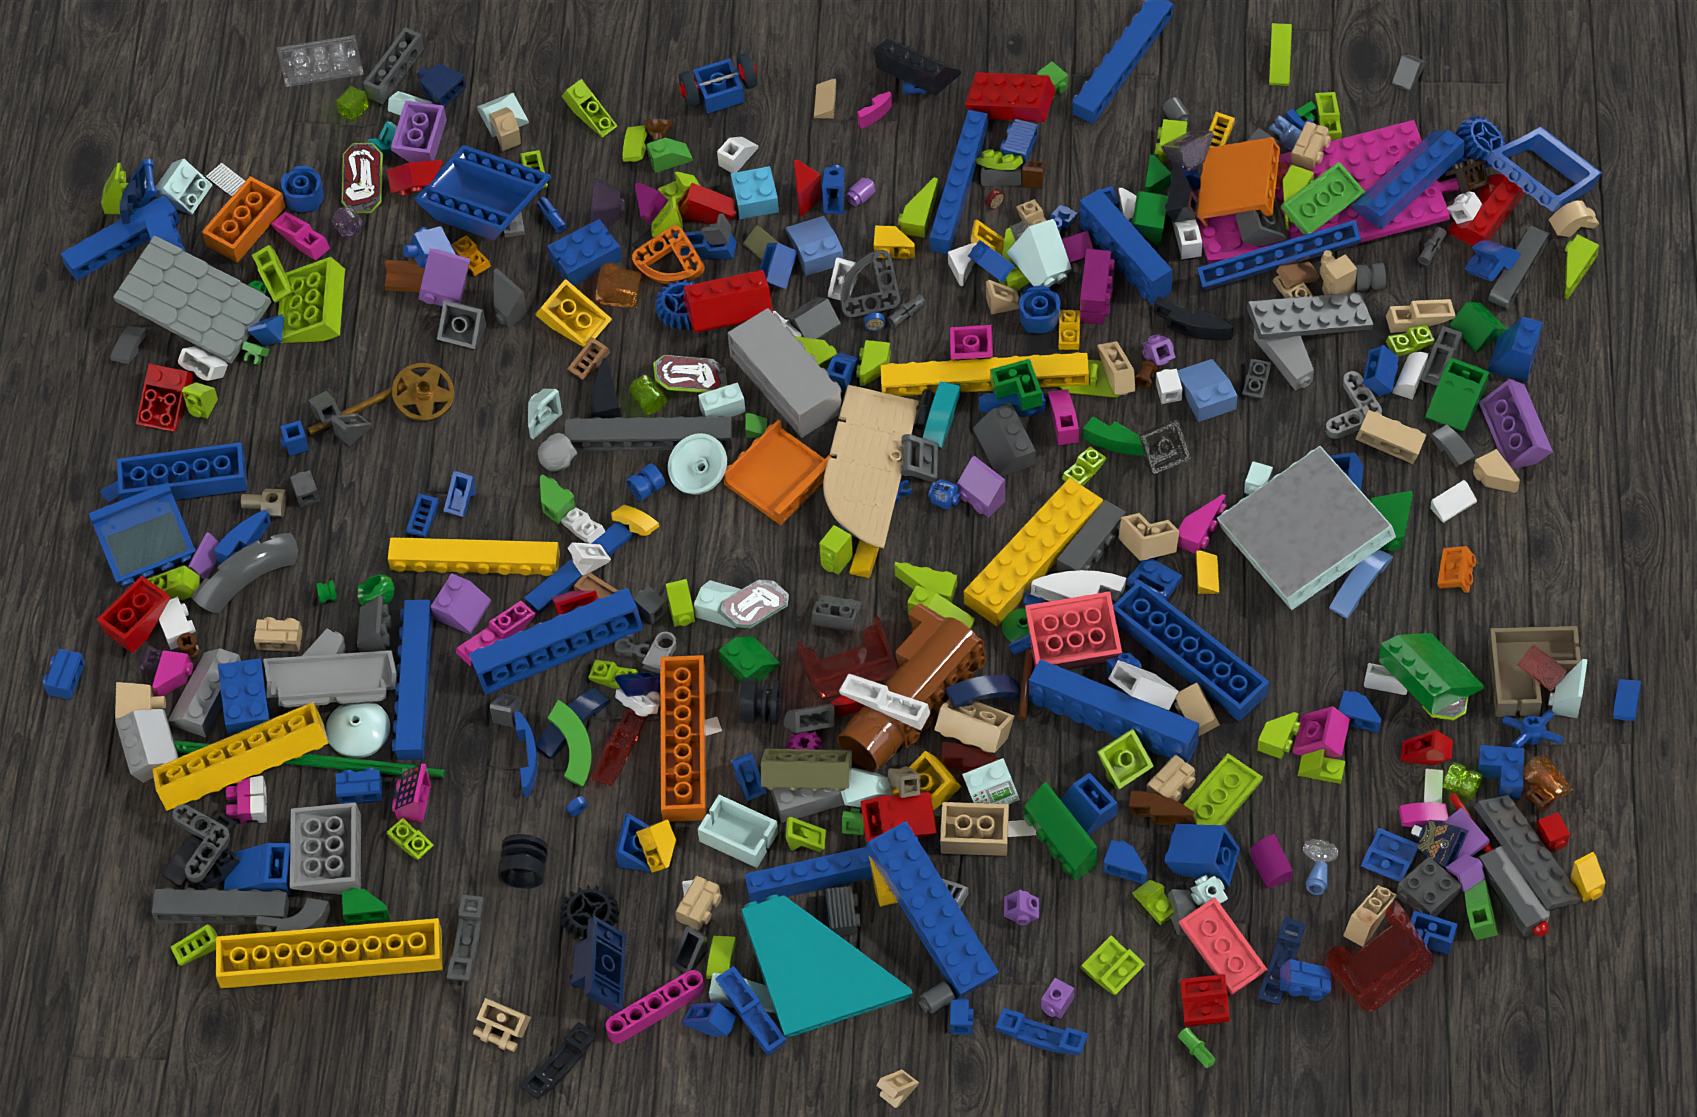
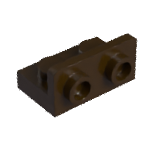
[1446,158,1489,193]

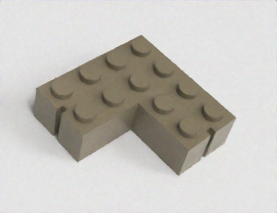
[1488,626,1581,717]

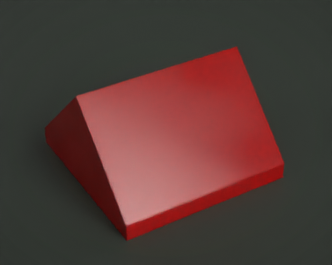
[794,160,822,216]

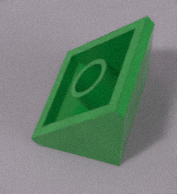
[1132,191,1168,246]
[1449,302,1507,353]

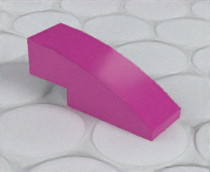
[271,211,330,261]

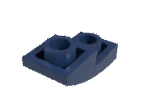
[119,179,142,224]

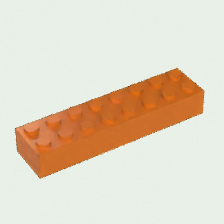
[660,655,707,822]

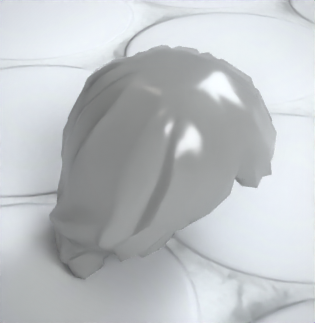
[538,433,577,471]

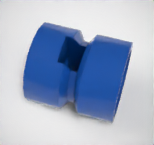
[626,463,666,502]

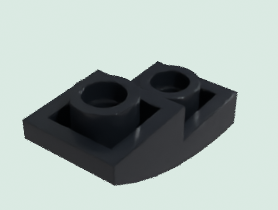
[197,847,240,890]

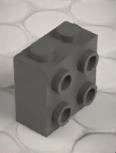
[1397,857,1462,917]

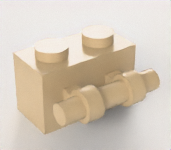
[1320,250,1357,295]
[473,998,531,1052]

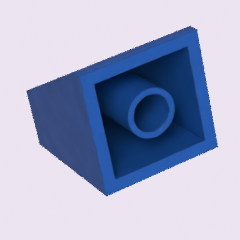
[1487,317,1543,383]
[1165,824,1240,886]

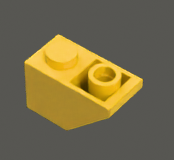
[874,226,915,259]
[636,819,676,873]

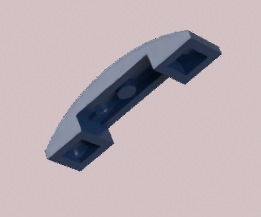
[945,675,1021,708]
[536,688,610,759]
[1258,917,1306,1005]

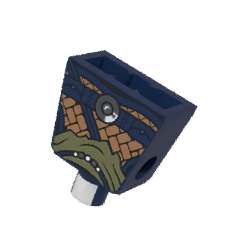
[1411,819,1469,867]

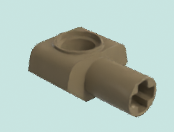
[241,489,287,518]

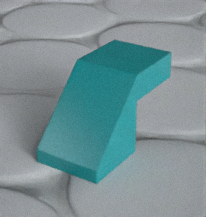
[367,122,397,161]

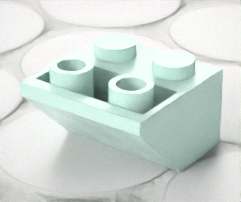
[156,159,213,215]

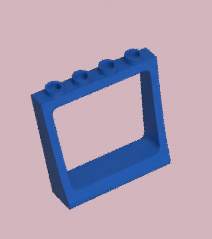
[1486,127,1602,212]

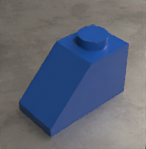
[968,240,1015,282]
[1339,691,1381,733]
[1103,840,1147,884]
[682,1002,736,1037]

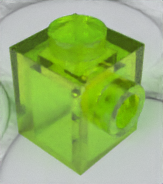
[336,86,369,122]

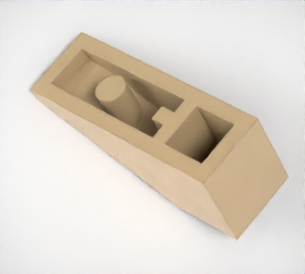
[1097,341,1135,395]

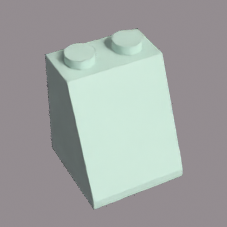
[1007,219,1072,287]

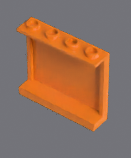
[1197,137,1280,226]
[723,419,832,525]

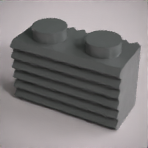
[825,886,860,936]

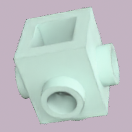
[1190,875,1228,906]

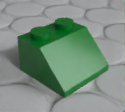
[719,636,781,683]

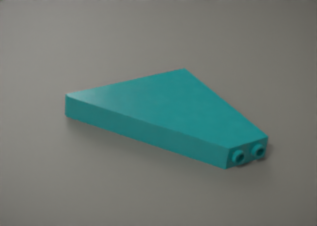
[741,894,913,1039]

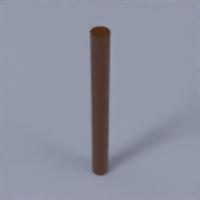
[1017,649,1033,721]

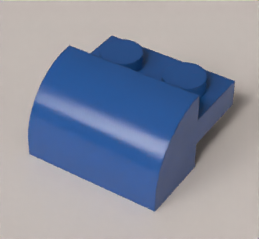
[1464,240,1521,282]

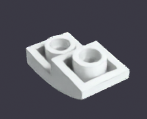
[561,508,605,544]

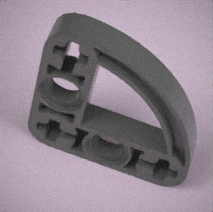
[840,250,900,317]

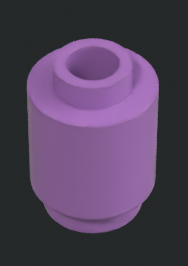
[846,178,875,207]

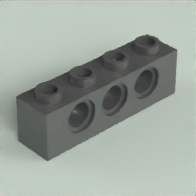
[363,27,424,104]

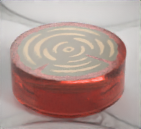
[985,189,1005,210]

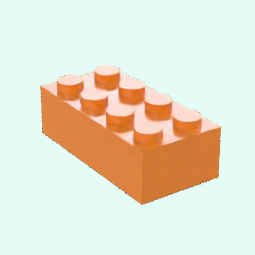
[202,176,285,263]

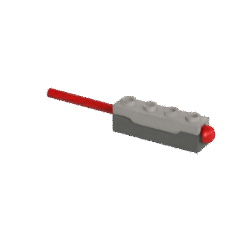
[1449,793,1550,937]

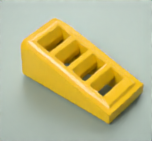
[1202,112,1235,149]

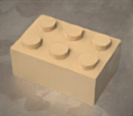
[935,699,1014,753]
[940,802,1009,856]

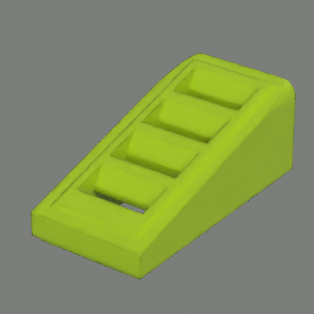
[520,150,548,189]
[171,924,218,966]

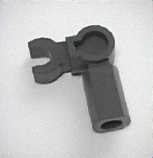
[615,633,650,661]

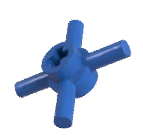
[1502,710,1563,748]

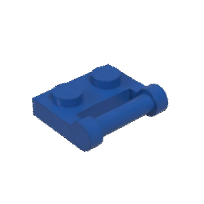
[130,159,157,211]
[1126,558,1182,600]

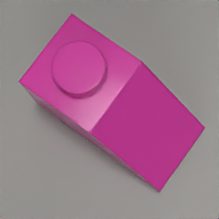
[152,651,193,696]

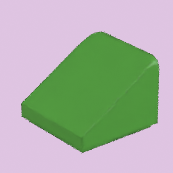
[745,413,767,438]

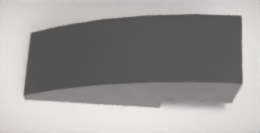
[1420,326,1463,386]

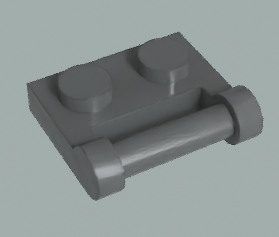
[901,434,938,482]

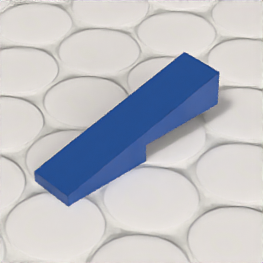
[715,966,786,1057]

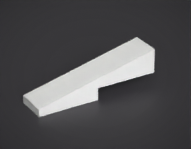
[839,674,930,730]

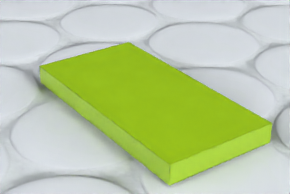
[1183,753,1263,825]

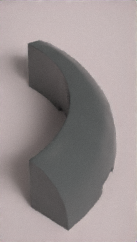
[191,533,298,613]

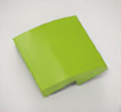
[1080,935,1145,996]

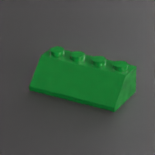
[1023,782,1097,880]

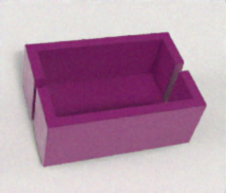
[1080,249,1114,325]

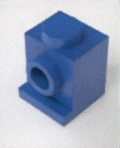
[950,998,973,1035]

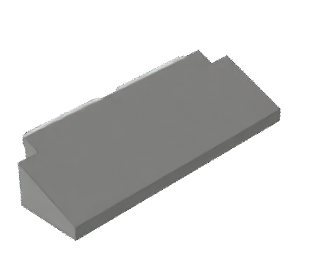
[263,650,396,707]

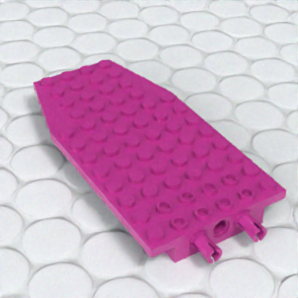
[1194,120,1459,264]

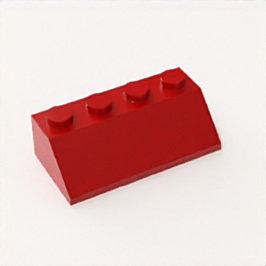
[1447,173,1524,246]
[683,270,773,333]

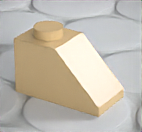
[489,107,521,151]
[1473,449,1520,493]

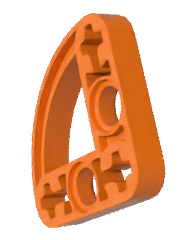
[632,226,705,284]

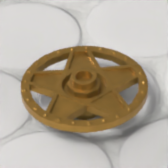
[392,363,454,421]

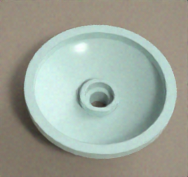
[668,433,727,495]
[326,702,390,758]

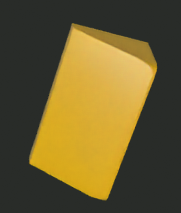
[849,540,879,578]
[1196,551,1219,594]

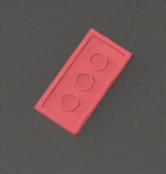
[1178,897,1268,996]

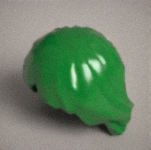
[357,574,395,606]

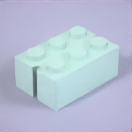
[698,795,778,868]

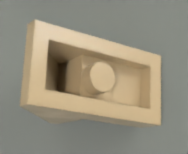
[876,1069,919,1108]

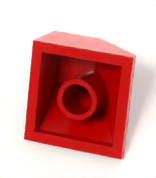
[552,589,598,615]

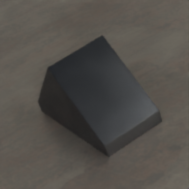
[671,925,709,973]

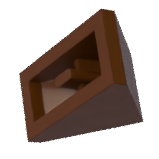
[1022,160,1047,189]

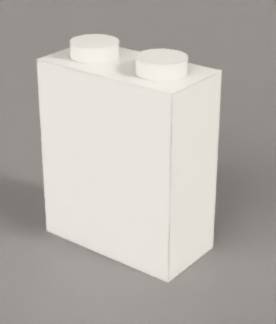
[1108,660,1179,710]

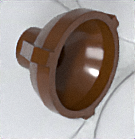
[644,119,673,140]

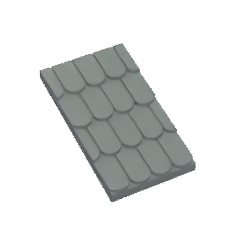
[113,235,271,364]

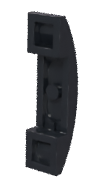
[520,1022,596,1100]

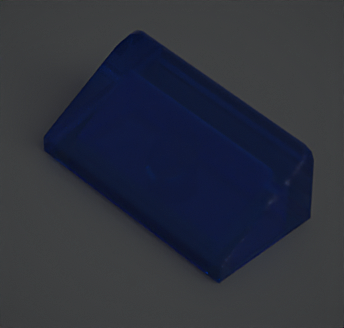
[615,672,660,697]

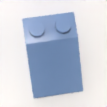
[786,216,843,276]
[1177,359,1237,422]

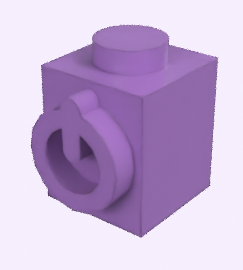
[1041,978,1074,1019]

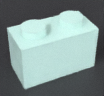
[698,383,745,417]

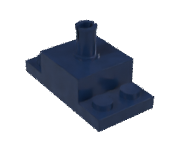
[569,916,626,1013]

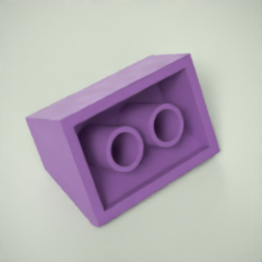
[391,100,447,162]

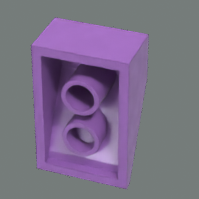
[418,248,470,306]

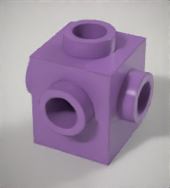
[1142,334,1175,366]
[1004,890,1039,925]

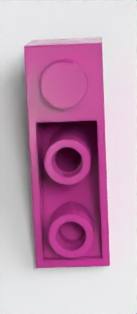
[1048,389,1079,445]
[1177,494,1227,554]

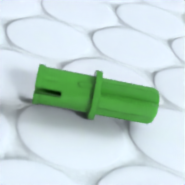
[1178,1028,1215,1068]

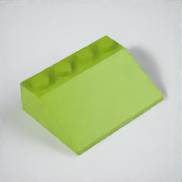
[278,257,345,343]

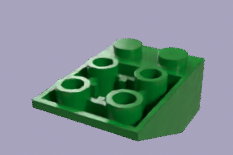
[1425,357,1489,433]

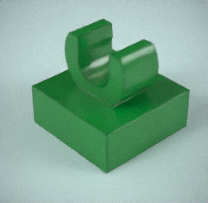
[1295,101,1316,122]

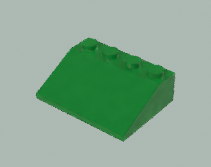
[1379,633,1484,715]

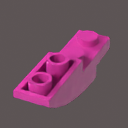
[456,601,535,666]

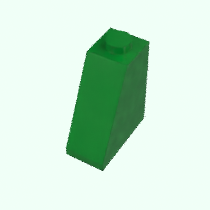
[1370,491,1413,551]

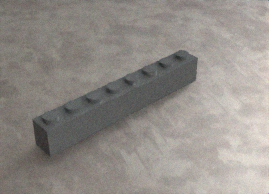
[565,416,733,451]

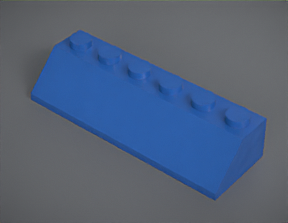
[1351,130,1464,230]

